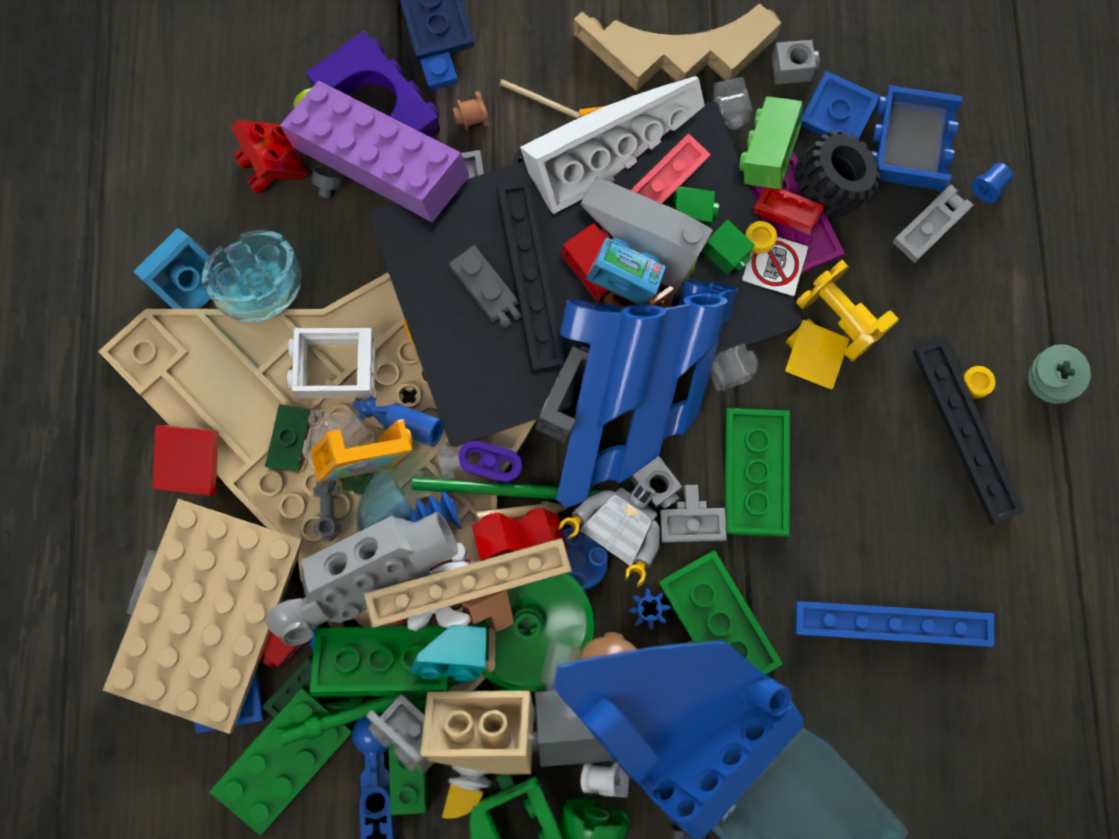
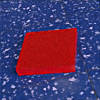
[152,425,219,496]

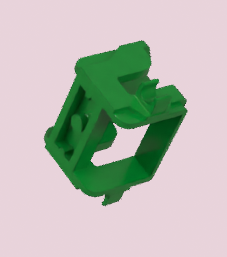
[470,774,562,839]

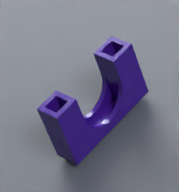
[306,31,440,137]

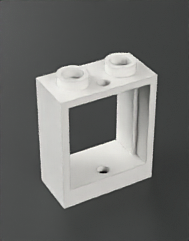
[287,328,376,398]

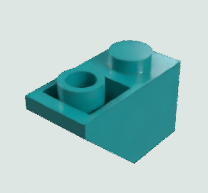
[411,625,486,682]

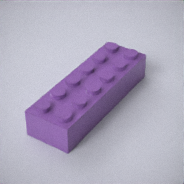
[280,80,470,222]

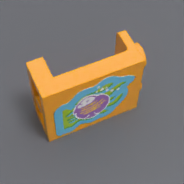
[310,420,412,482]

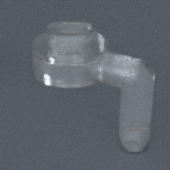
[412,429,461,479]

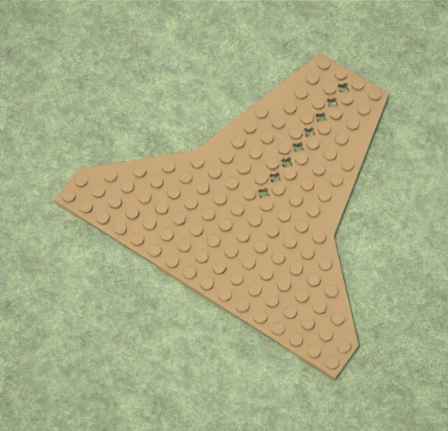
[98,272,538,692]

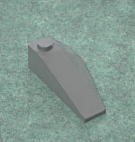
[581,176,713,293]

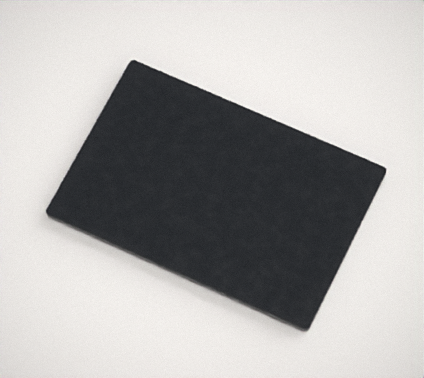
[368,102,802,447]

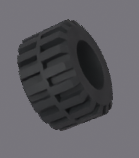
[794,131,880,217]

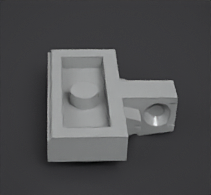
[659,485,726,543]

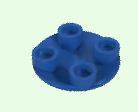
[563,527,608,591]

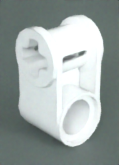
[581,761,629,797]

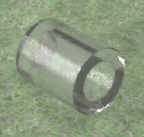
[539,641,581,693]

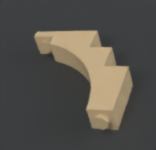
[574,3,782,91]

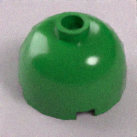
[560,797,629,839]

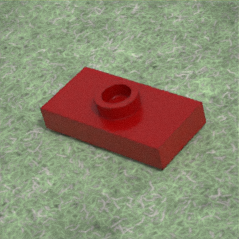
[754,187,825,235]

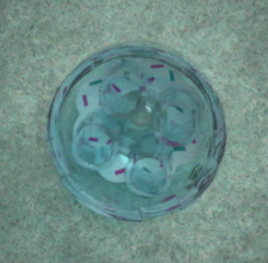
[202,230,302,322]

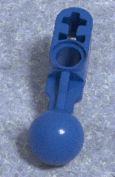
[352,713,396,839]

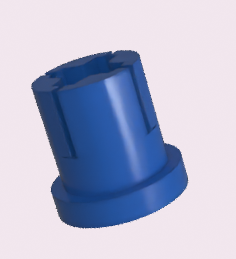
[972,163,1014,203]

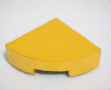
[442,784,483,819]

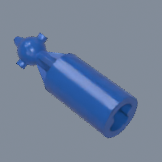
[352,396,444,447]

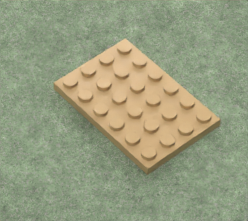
[103,499,304,734]

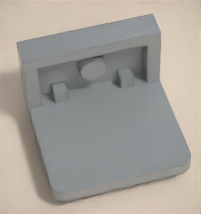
[366,695,434,774]

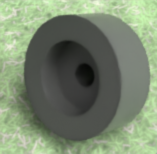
[311,168,344,198]

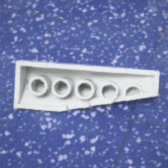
[520,76,705,214]

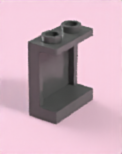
[535,347,590,443]

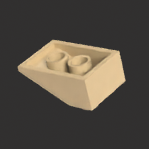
[420,691,534,774]

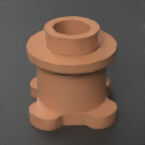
[452,91,489,130]

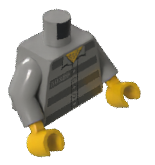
[558,482,660,587]

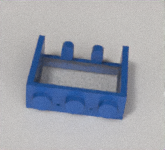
[872,85,963,193]

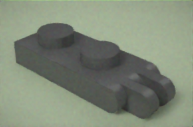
[449,245,522,329]

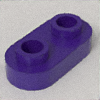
[458,441,522,483]

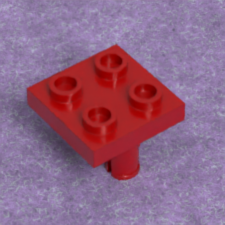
[231,120,308,193]

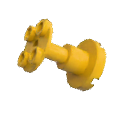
[796,260,899,362]

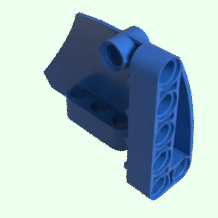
[552,641,803,839]

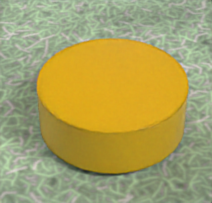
[745,221,777,254]
[962,366,995,399]

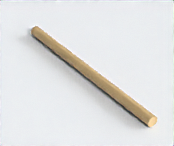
[500,79,579,119]

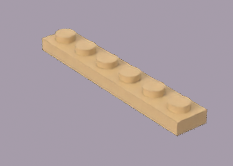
[364,538,571,627]

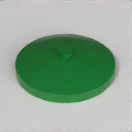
[462,572,594,692]

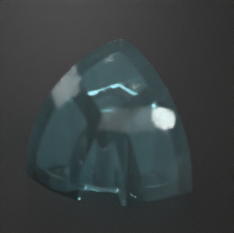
[357,466,415,532]

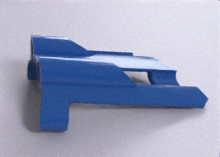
[556,279,738,508]

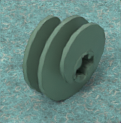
[1027,345,1091,404]

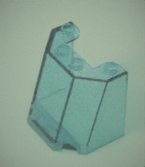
[712,727,910,839]

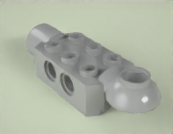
[265,511,458,646]

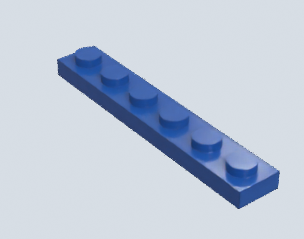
[794,601,994,647]

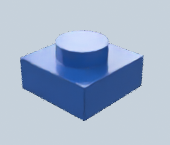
[420,52,458,91]

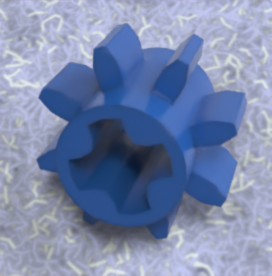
[628,588,670,630]

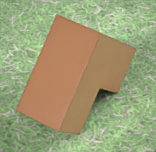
[461,590,514,632]

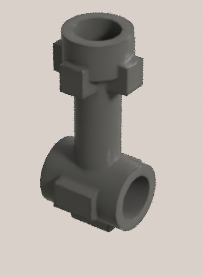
[313,479,341,542]

